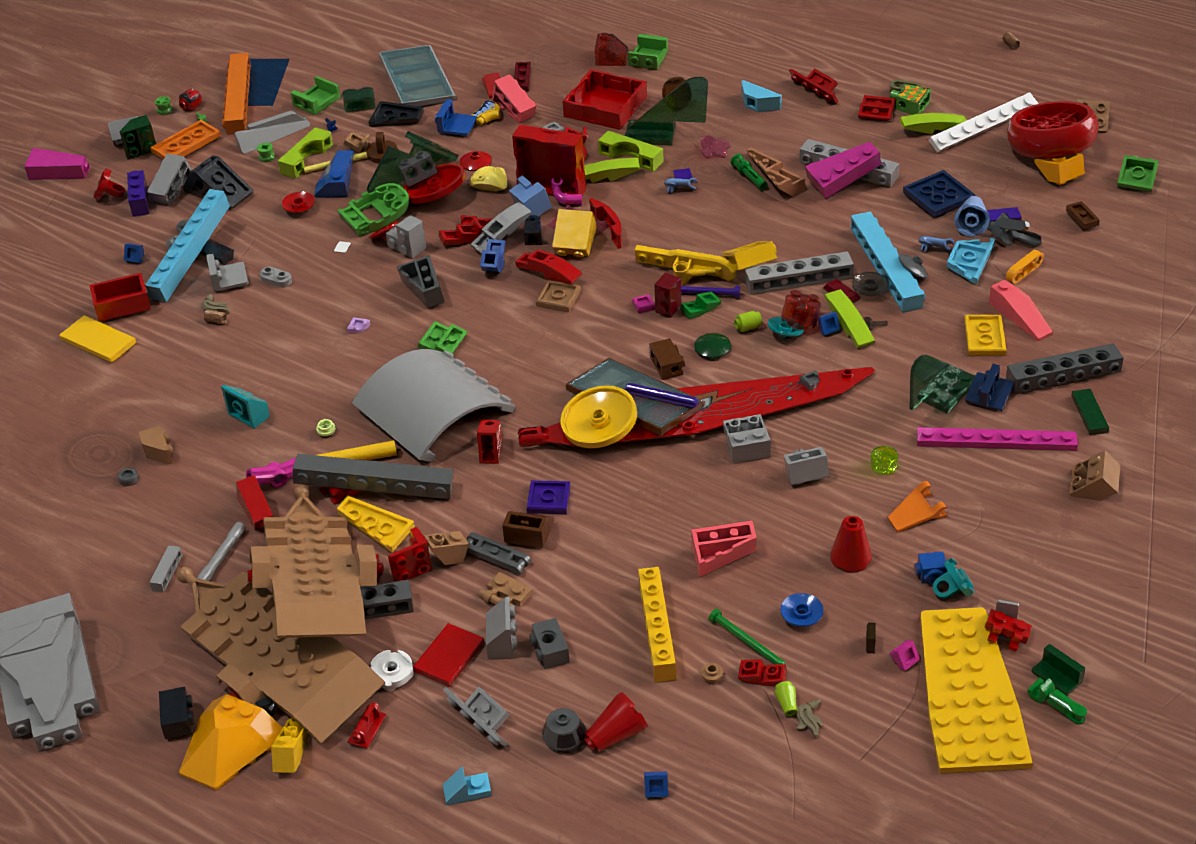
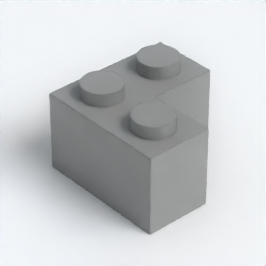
[386,215,427,259]

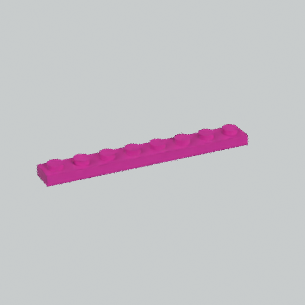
[917,427,1078,451]

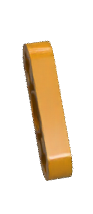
[1005,249,1044,284]

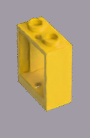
[722,241,777,270]

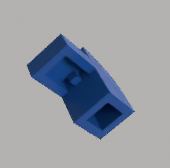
[480,239,506,273]

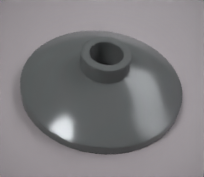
[898,254,928,279]

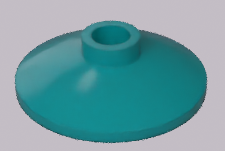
[767,317,804,338]

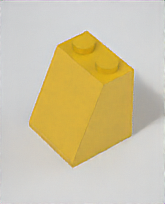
[552,209,597,258]

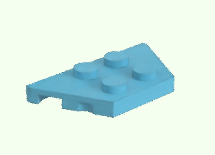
[947,238,995,284]

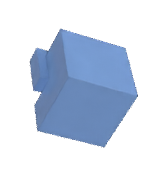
[509,175,552,216]

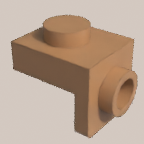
[344,131,371,153]

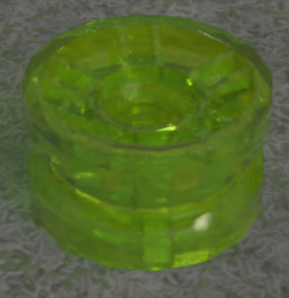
[870,445,898,475]

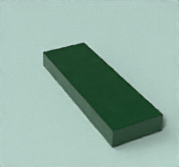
[1071,389,1109,435]

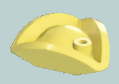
[469,166,507,192]

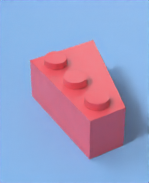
[492,74,536,123]
[691,521,757,577]

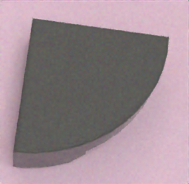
[800,370,819,391]

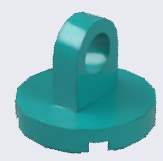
[933,558,975,598]

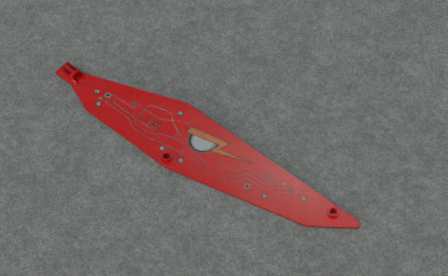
[518,367,875,447]

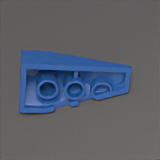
[314,150,354,198]

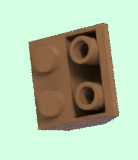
[1070,450,1120,501]

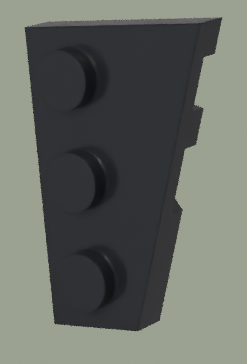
[369,101,424,127]

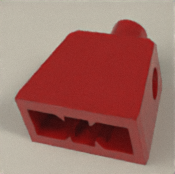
[477,420,502,464]

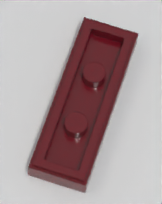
[514,62,531,92]

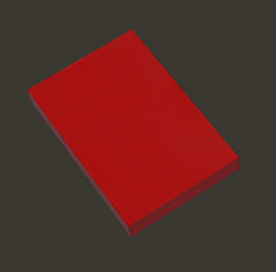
[413,623,484,687]

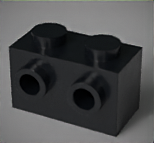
[159,687,195,739]

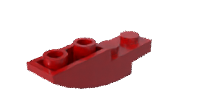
[515,249,582,284]

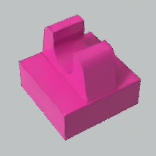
[890,639,920,671]

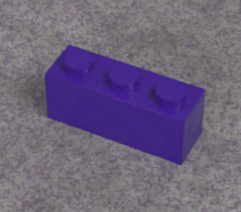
[127,170,149,217]

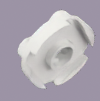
[370,650,414,691]

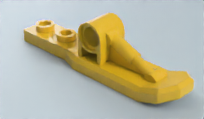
[634,245,736,285]

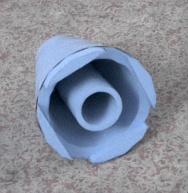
[954,196,990,237]

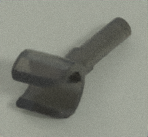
[863,317,888,331]

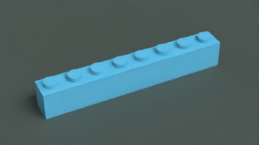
[145,189,230,302]
[851,211,925,312]

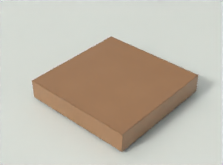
[536,280,581,312]

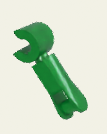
[1027,677,1087,725]

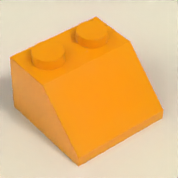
[1034,153,1085,185]

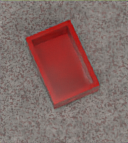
[89,273,151,322]

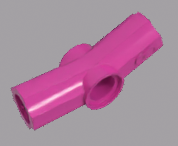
[245,458,296,487]

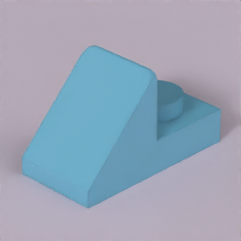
[443,767,492,805]

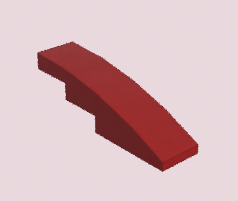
[438,218,493,245]

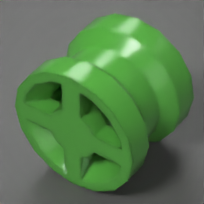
[155,96,173,115]
[257,143,275,162]

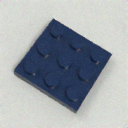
[903,170,976,217]

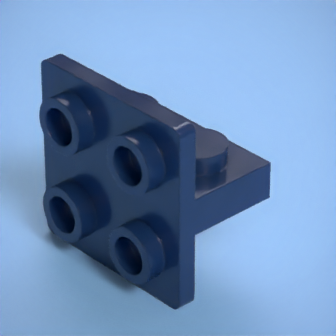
[965,364,1014,412]

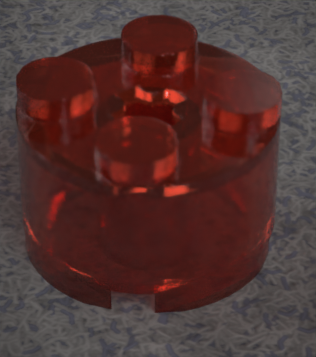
[781,290,821,330]

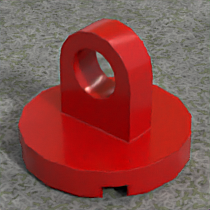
[93,168,125,200]

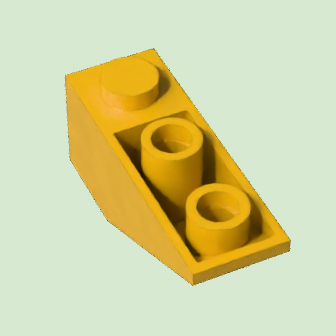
[271,718,308,773]

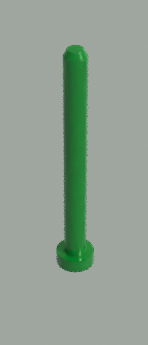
[708,608,786,665]

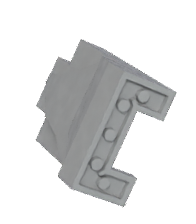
[0,593,100,751]

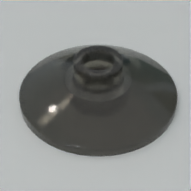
[852,272,888,296]

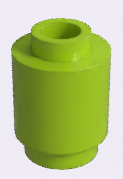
[734,311,762,332]

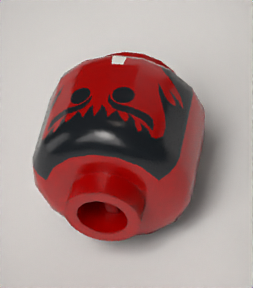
[179,89,202,111]

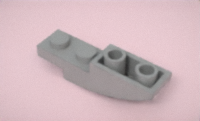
[471,202,532,255]

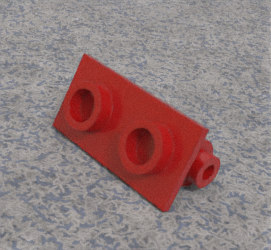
[347,702,387,749]

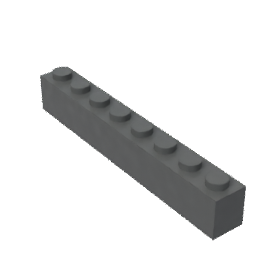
[293,453,454,499]

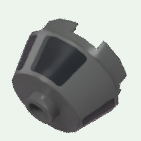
[542,708,586,753]

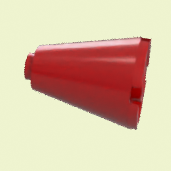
[830,516,872,573]
[584,692,648,752]

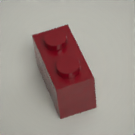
[654,272,682,317]

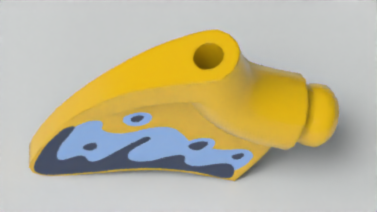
[471,100,501,126]

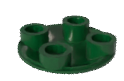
[694,333,731,361]

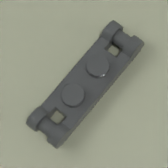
[466,532,531,576]

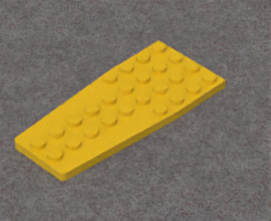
[920,607,1033,774]

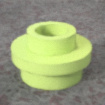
[316,419,336,436]

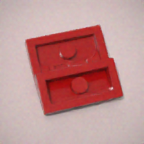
[858,95,896,121]

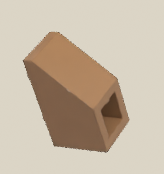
[138,425,174,464]
[424,531,469,565]

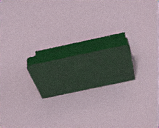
[1032,644,1086,696]

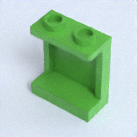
[628,34,668,70]
[291,76,340,115]

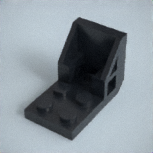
[183,155,254,210]

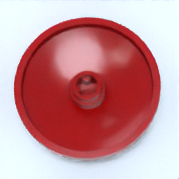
[403,163,466,204]

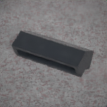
[199,239,234,265]

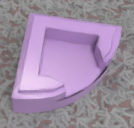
[347,317,371,334]

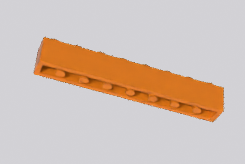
[222,52,251,134]

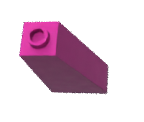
[25,148,90,180]

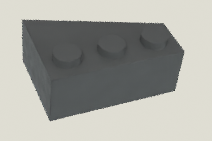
[396,255,445,308]

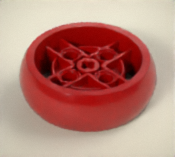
[1007,101,1099,159]

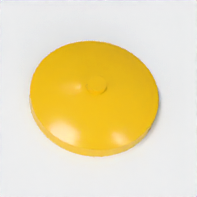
[560,386,637,448]

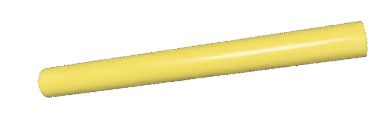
[303,152,367,174]

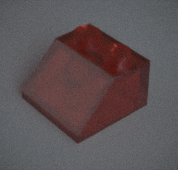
[595,33,628,66]

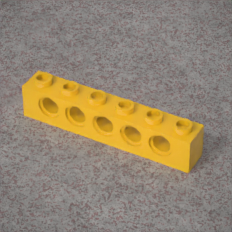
[638,567,676,682]

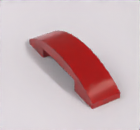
[589,198,622,249]

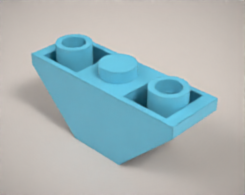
[741,80,782,112]

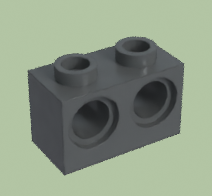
[397,151,438,187]

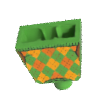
[890,85,931,115]

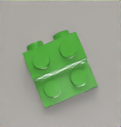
[1117,155,1159,192]

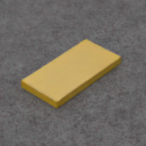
[59,315,137,363]

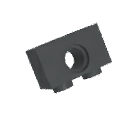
[529,618,570,669]

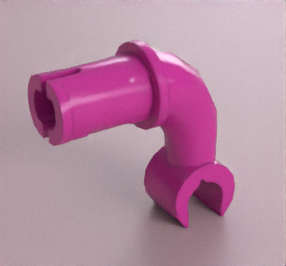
[551,177,582,206]

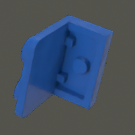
[434,99,477,136]

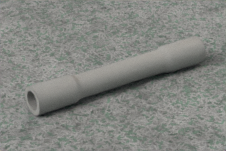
[196,522,246,581]

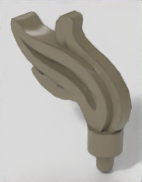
[201,293,230,314]
[796,699,822,739]

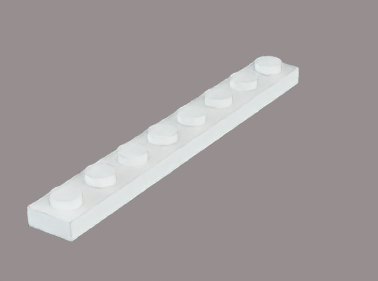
[929,93,1038,153]

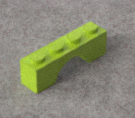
[278,127,333,179]
[598,131,664,172]

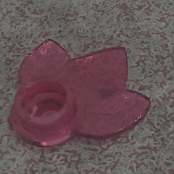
[700,136,731,158]

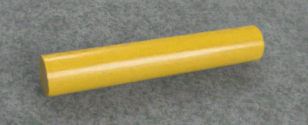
[318,440,397,461]

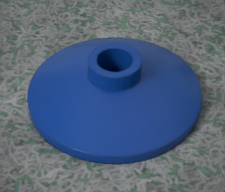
[781,593,824,627]

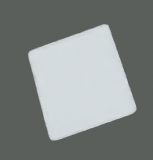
[334,241,351,253]

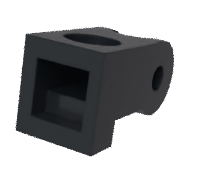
[524,215,542,245]

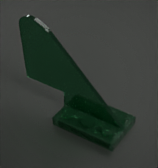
[625,77,708,146]
[367,131,459,193]
[909,354,975,413]

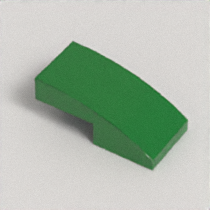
[680,292,721,319]

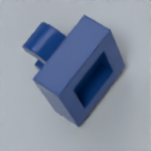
[124,243,144,263]
[817,312,841,335]
[644,771,669,798]

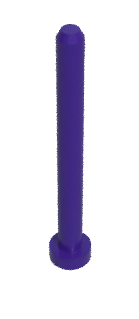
[681,286,741,298]

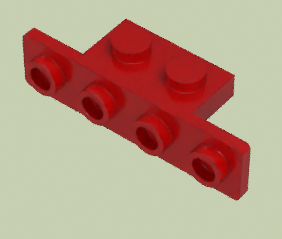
[789,68,839,104]

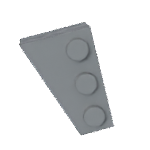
[147,153,192,205]

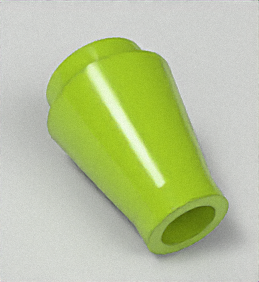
[774,681,798,716]

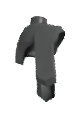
[988,213,1042,247]

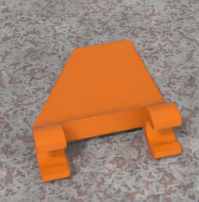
[888,481,947,533]

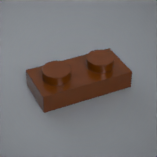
[1066,201,1100,230]

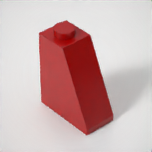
[236,475,273,530]

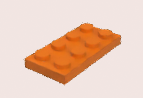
[150,120,221,160]

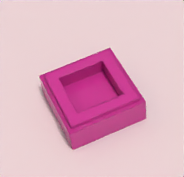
[632,294,655,314]

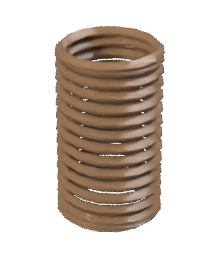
[1002,32,1020,49]
[204,310,227,324]

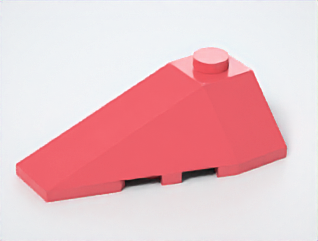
[989,280,1053,341]

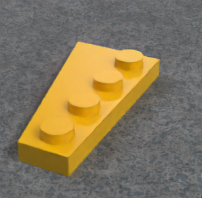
[337,496,415,553]

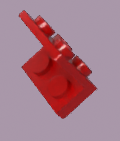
[388,527,432,582]

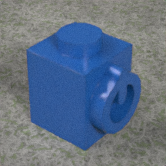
[914,551,947,585]

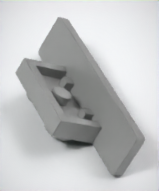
[443,687,510,747]

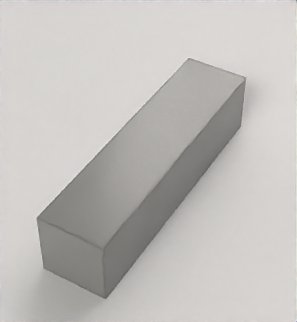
[149,545,183,593]

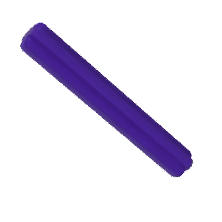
[625,383,698,408]

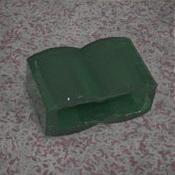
[342,87,376,112]

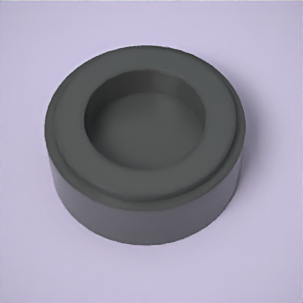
[118,468,138,486]

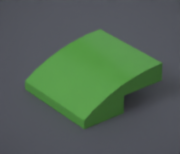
[418,321,468,354]

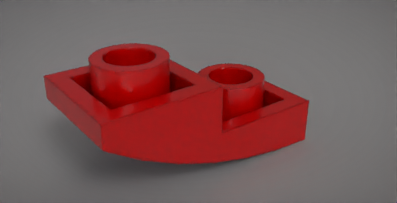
[738,659,787,687]

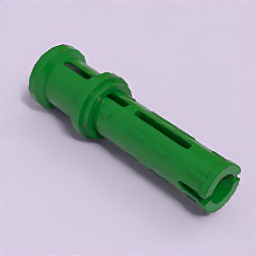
[730,154,768,190]

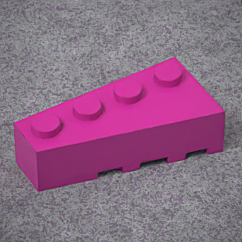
[805,142,881,199]

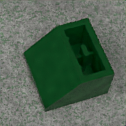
[119,115,156,159]

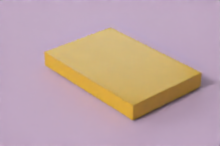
[964,315,1007,356]

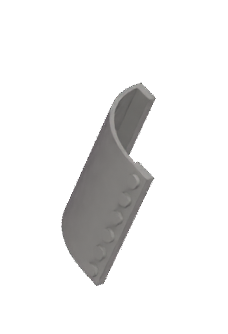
[352,349,516,462]

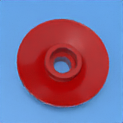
[459,151,492,171]
[282,192,315,213]
[369,220,399,240]

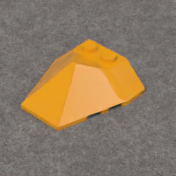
[178,694,283,791]

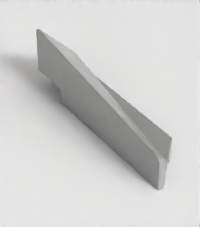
[235,111,310,154]

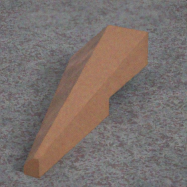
[747,147,806,196]

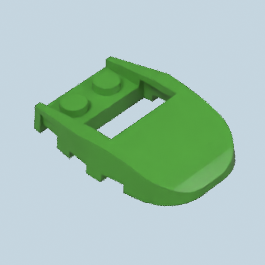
[338,183,409,236]

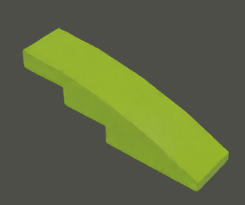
[899,113,967,135]
[585,158,640,183]
[824,289,875,349]

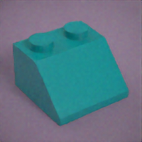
[221,385,270,429]

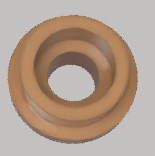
[701,663,723,684]

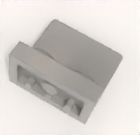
[206,254,248,292]

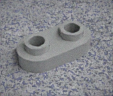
[260,266,292,288]

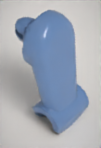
[664,178,698,194]
[919,236,955,252]

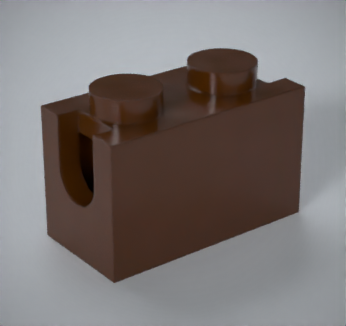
[649,338,685,380]

